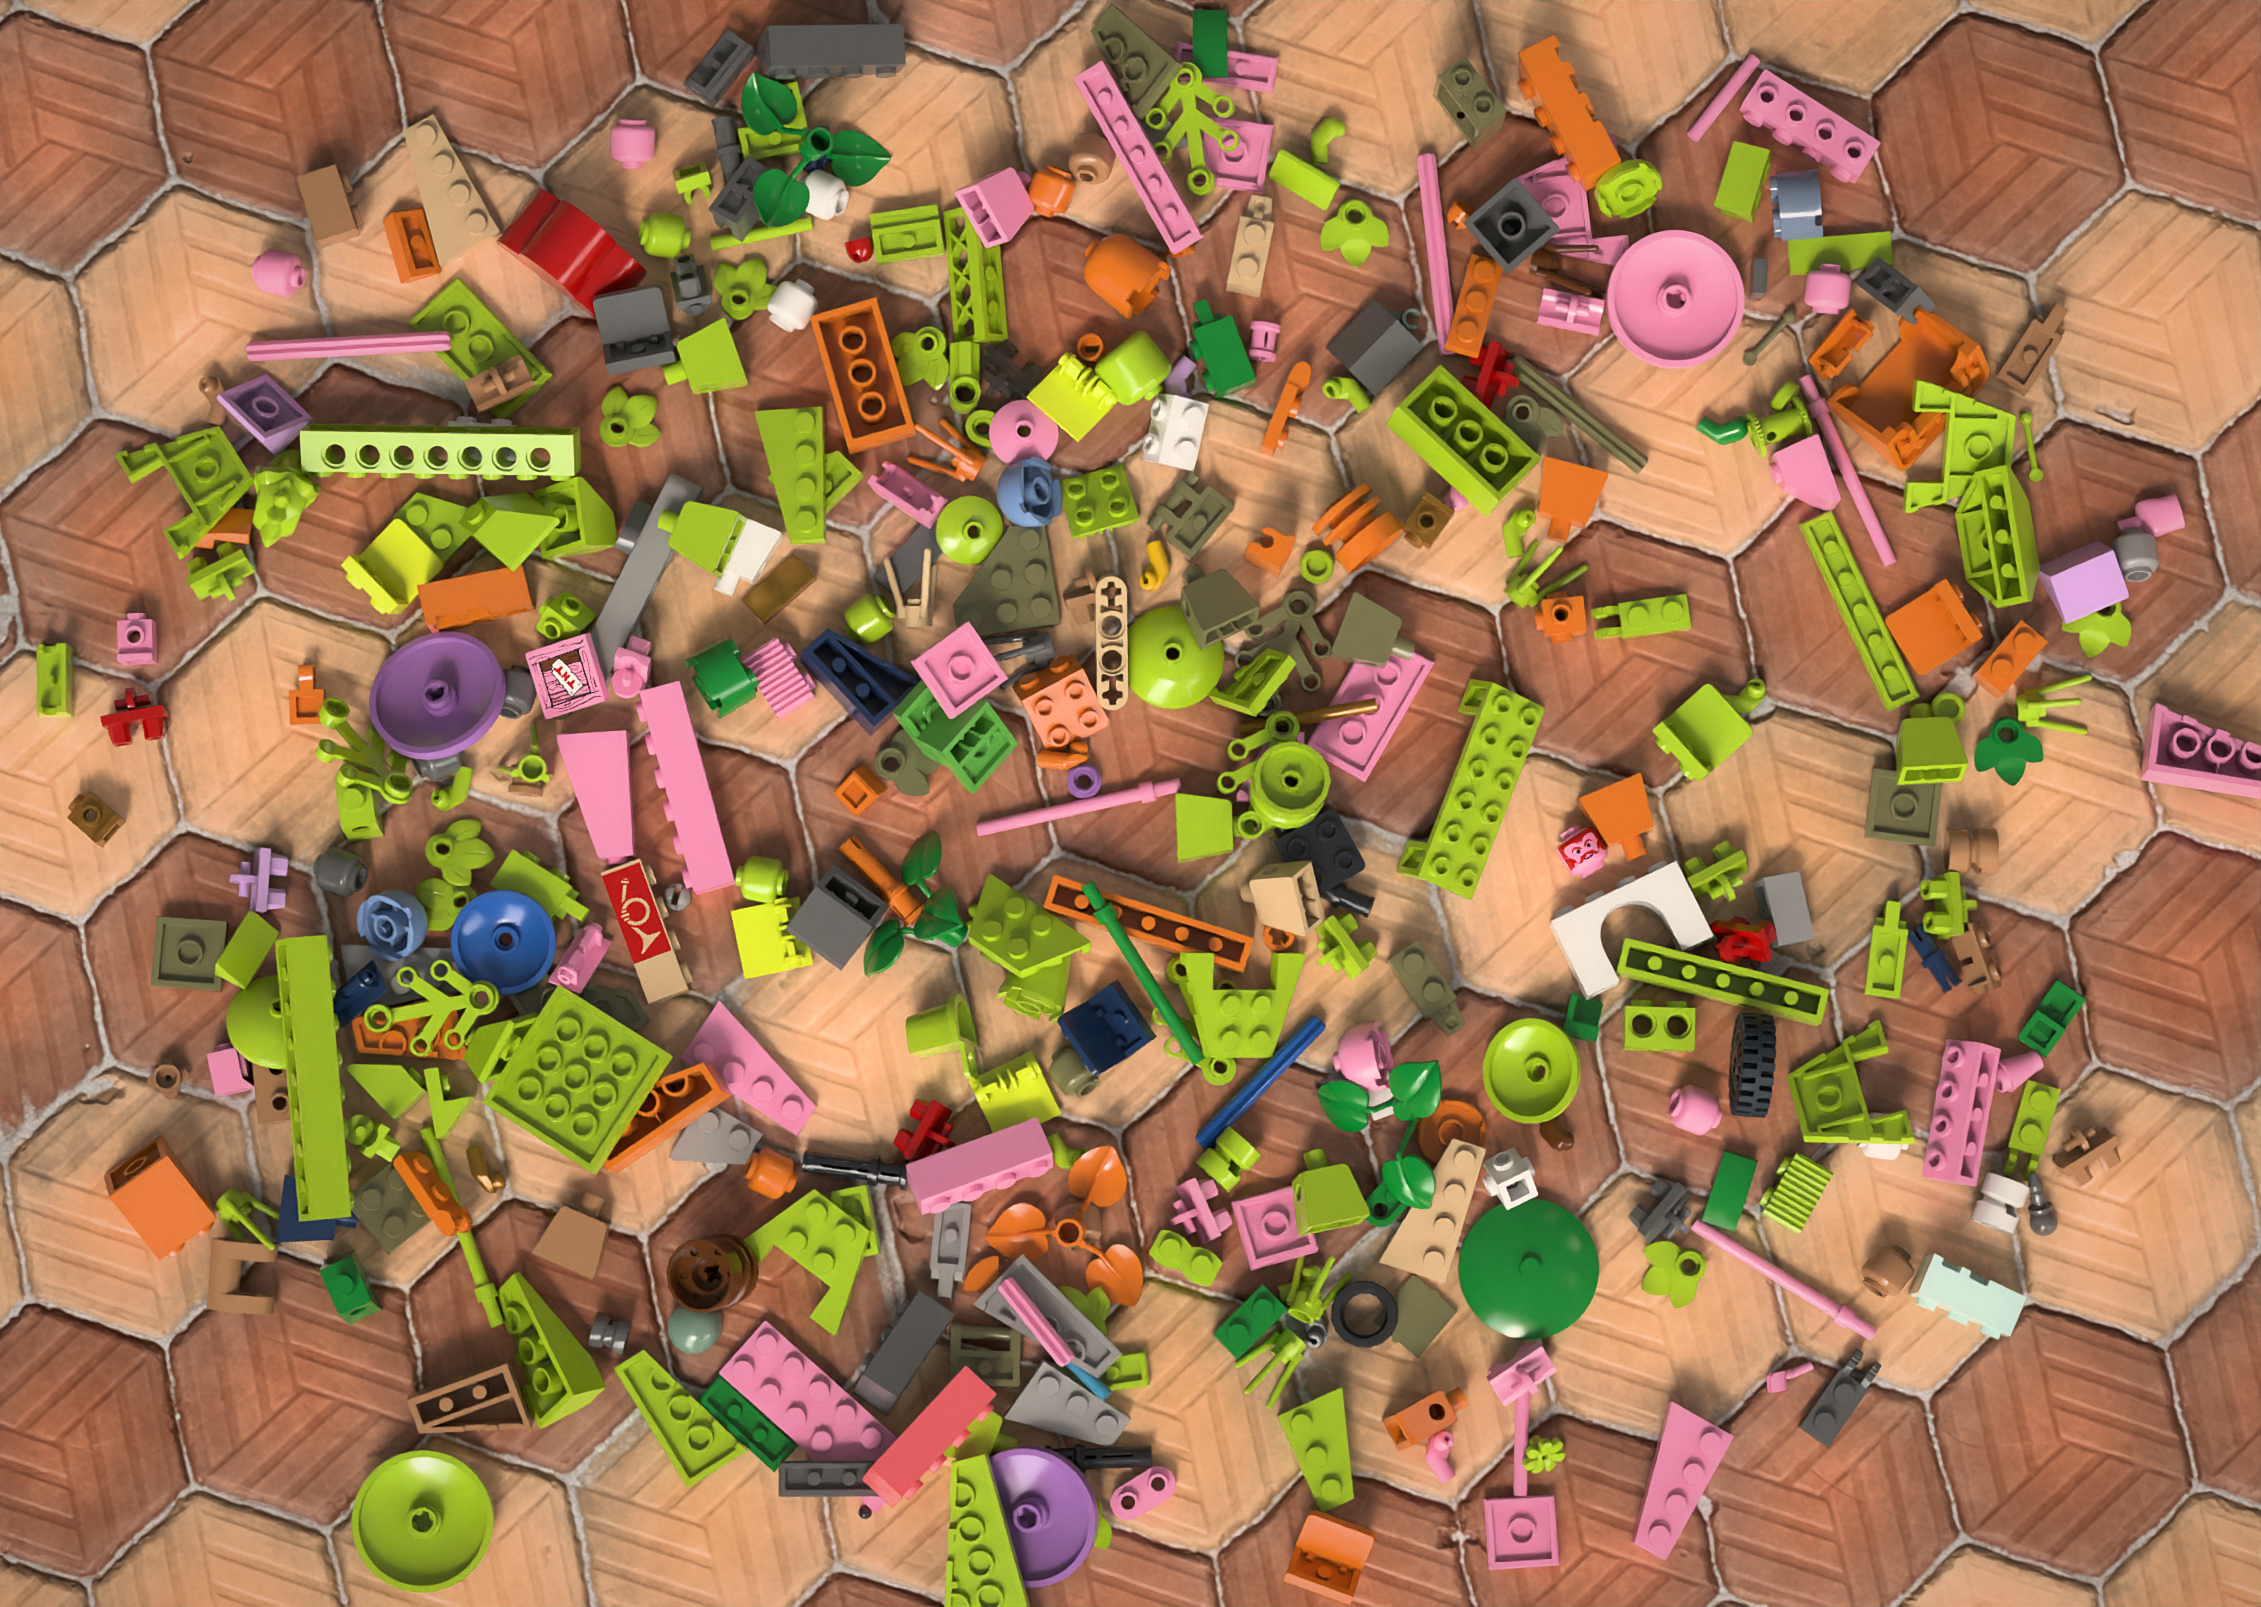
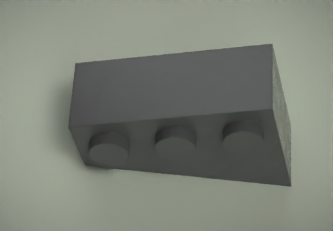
[853,1290,954,1416]

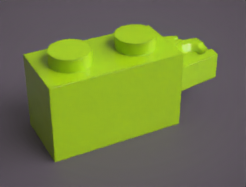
[490,849,590,922]

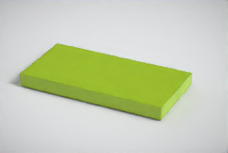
[408,276,553,419]

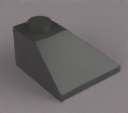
[1463,177,1561,275]

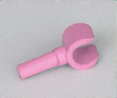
[1766,1361,1814,1393]

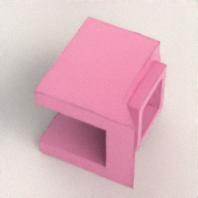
[207,1042,255,1097]

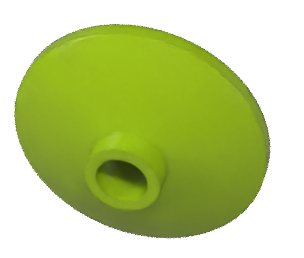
[935,495,1003,565]

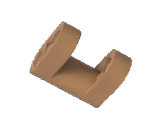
[207,1237,278,1315]

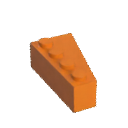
[1517,34,1621,191]

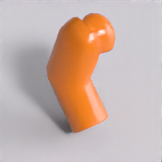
[1037,742,1089,770]

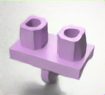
[229,848,288,914]

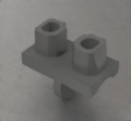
[670,254,712,316]
[1628,1178,1691,1244]

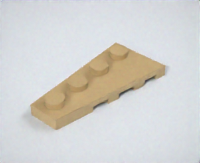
[403,114,501,267]
[1378,1138,1486,1283]

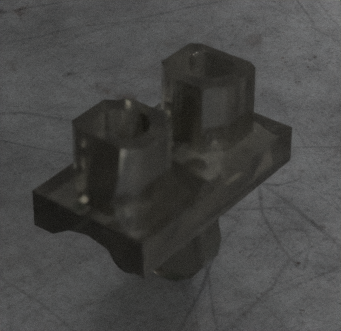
[980,339,1043,400]

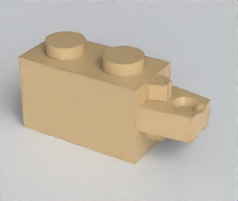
[1226,195,1274,298]

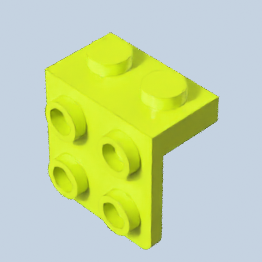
[341,519,444,614]

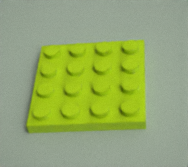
[482,984,673,1175]

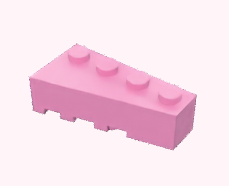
[2140,703,2261,799]
[1631,1401,1734,1561]

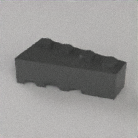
[756,24,906,82]

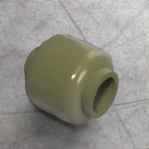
[1049,1045,1100,1098]

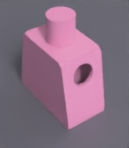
[954,167,1034,248]

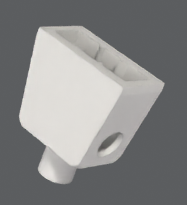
[713,518,783,596]

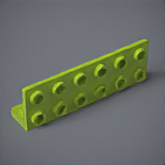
[1396,679,1544,900]

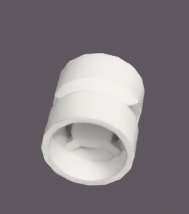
[1970,1173,2030,1235]

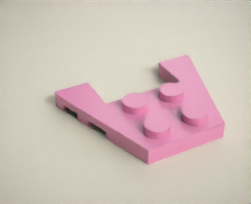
[1517,134,1630,266]

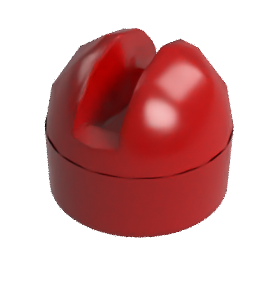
[844,237,874,263]

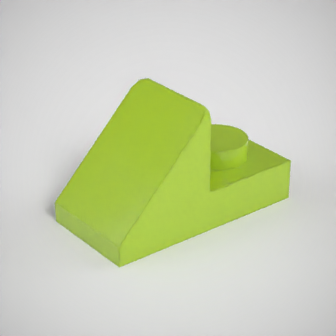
[424,1067,475,1140]

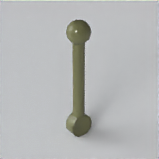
[1743,310,1797,366]

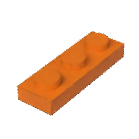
[1444,254,1503,358]

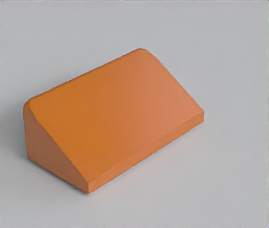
[383,207,441,284]

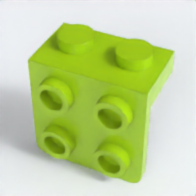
[1652,683,1753,782]

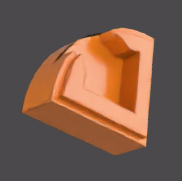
[963,1256,999,1291]

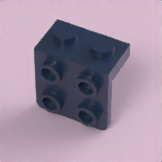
[1057,979,1157,1076]

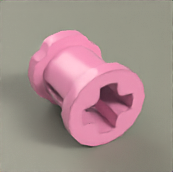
[1246,321,1281,362]

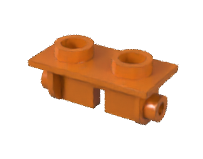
[1807,308,1875,381]

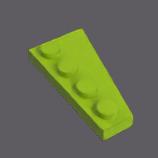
[614,1350,748,1488]

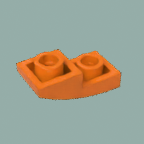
[183,508,254,549]

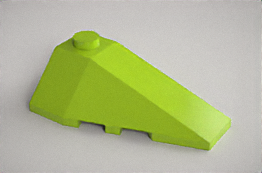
[497,1272,606,1429]

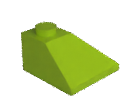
[533,477,617,559]
[458,492,560,572]
[463,1012,539,1084]

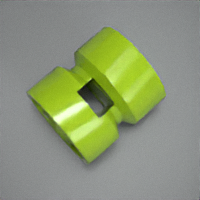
[1196,1126,1261,1192]

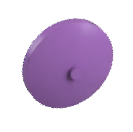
[369,631,506,760]
[989,1446,1099,1588]

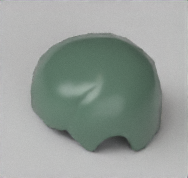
[668,1305,723,1354]

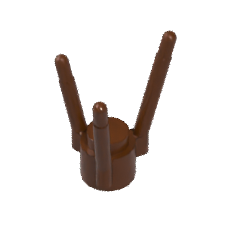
[1529,242,1606,298]

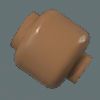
[1068,133,1116,185]
[1055,1197,1103,1252]
[1861,1245,1914,1298]

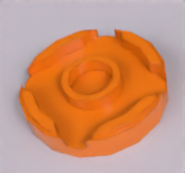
[1417,1099,1486,1164]

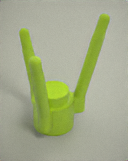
[1503,540,1588,610]
[2015,674,2092,735]
[497,722,554,782]
[214,1187,279,1250]
[1285,1255,1352,1324]
[1235,1328,1307,1409]

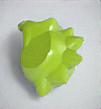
[252,449,321,547]

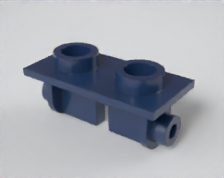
[333,960,389,1028]

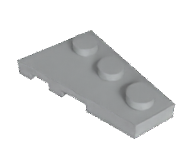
[1004,1358,1131,1448]

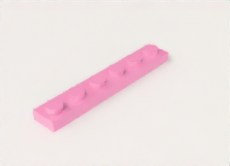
[1073,61,1204,254]

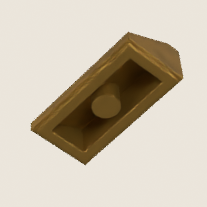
[742,554,817,625]

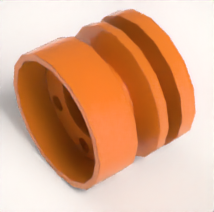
[1312,483,1405,575]

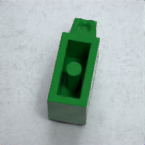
[1189,299,1256,399]

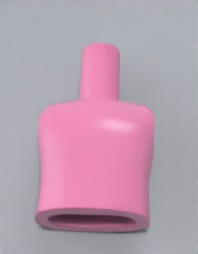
[2116,493,2185,538]

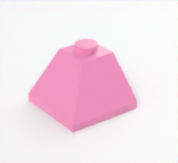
[1768,434,1841,512]

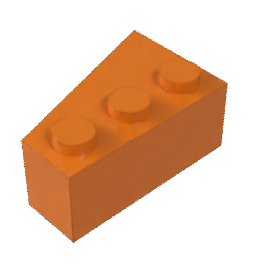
[416,564,535,633]

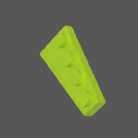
[754,406,826,545]

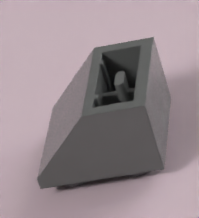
[785,865,890,971]

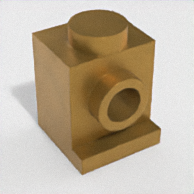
[1403,491,1455,550]
[67,792,126,848]

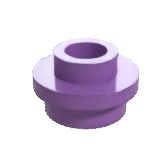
[1067,764,1101,799]

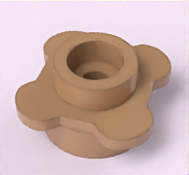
[147,1058,189,1099]

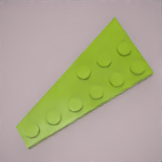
[945,1452,1030,1607]

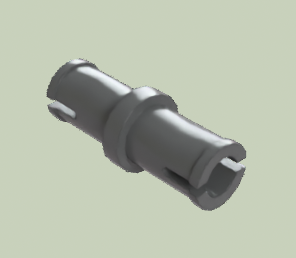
[711,116,743,187]

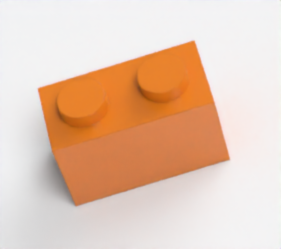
[1971,620,2048,699]

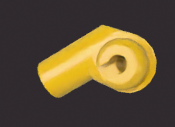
[1139,540,1171,592]

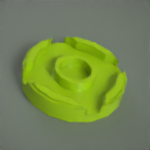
[1594,159,1663,219]

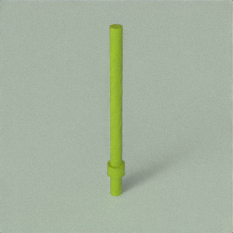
[420,1126,505,1328]

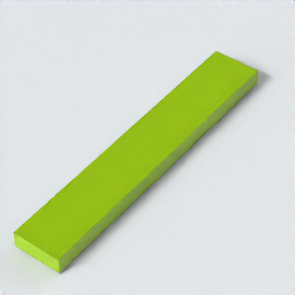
[1798,510,1919,712]

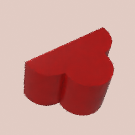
[496,188,647,320]

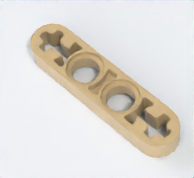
[1094,574,1128,710]

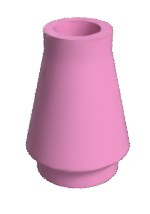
[1994,1050,2043,1093]

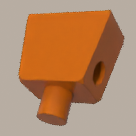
[1537,456,1609,543]
[1576,773,1654,862]
[1382,1387,1468,1451]

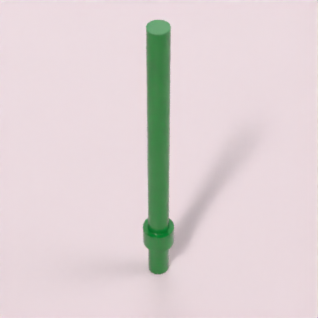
[1081,880,1205,1065]

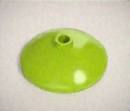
[1120,606,1224,709]
[226,975,286,1069]
[1483,1018,1581,1124]

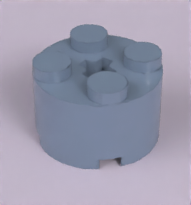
[1770,169,1823,241]

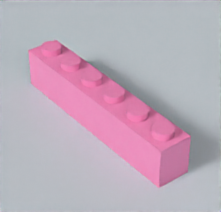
[635,681,735,895]

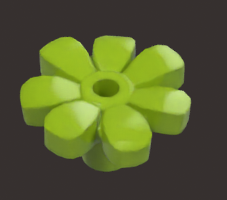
[1522,1435,1566,1473]

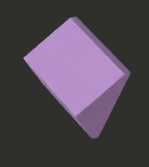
[216,374,313,457]
[2038,541,2129,624]

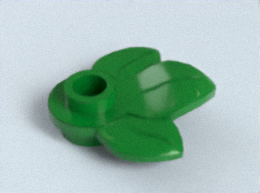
[1974,716,2043,786]

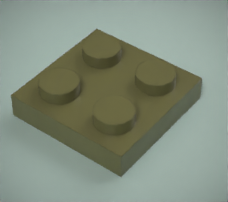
[1864,768,1943,848]
[150,916,229,992]
[351,1162,433,1255]

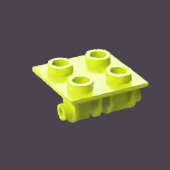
[1026,352,1119,442]
[731,897,813,979]
[969,1051,1061,1133]

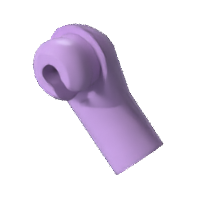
[1164,356,1196,399]

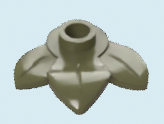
[1501,394,1564,457]
[874,729,941,796]

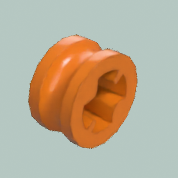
[1263,926,1295,952]

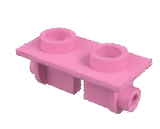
[548,923,612,996]

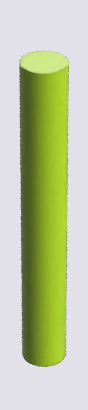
[709,216,813,251]

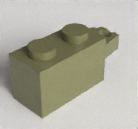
[1387,940,1465,1036]

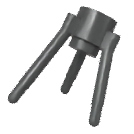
[981,630,1056,690]

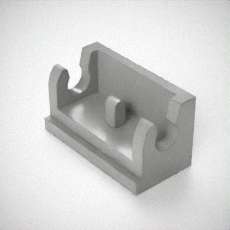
[1753,871,1815,949]

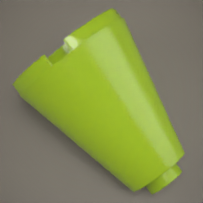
[996,954,1072,1022]

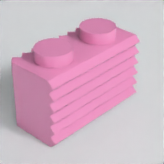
[741,637,816,720]

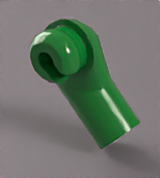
[1695,415,1748,445]

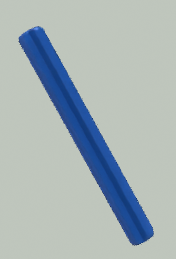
[1195,1015,1326,1149]

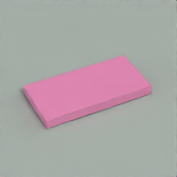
[1307,651,1434,783]

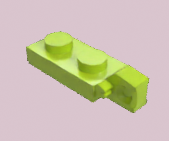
[1863,900,1908,999]

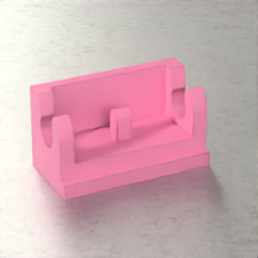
[867,461,950,529]

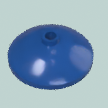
[451,889,557,994]

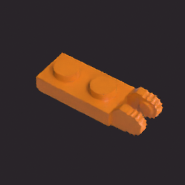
[1260,361,1312,457]
[393,1150,473,1236]

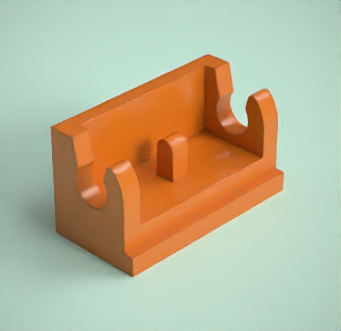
[1245,527,1296,578]

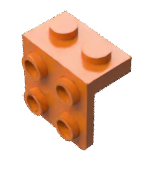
[1884,578,1983,676]
[1012,654,1109,752]
[1283,1510,1376,1605]

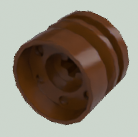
[666,1233,759,1313]

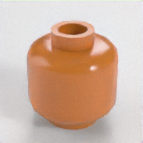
[1027,164,1076,218]
[743,1148,798,1199]

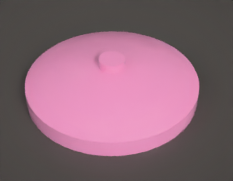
[1606,230,1745,369]

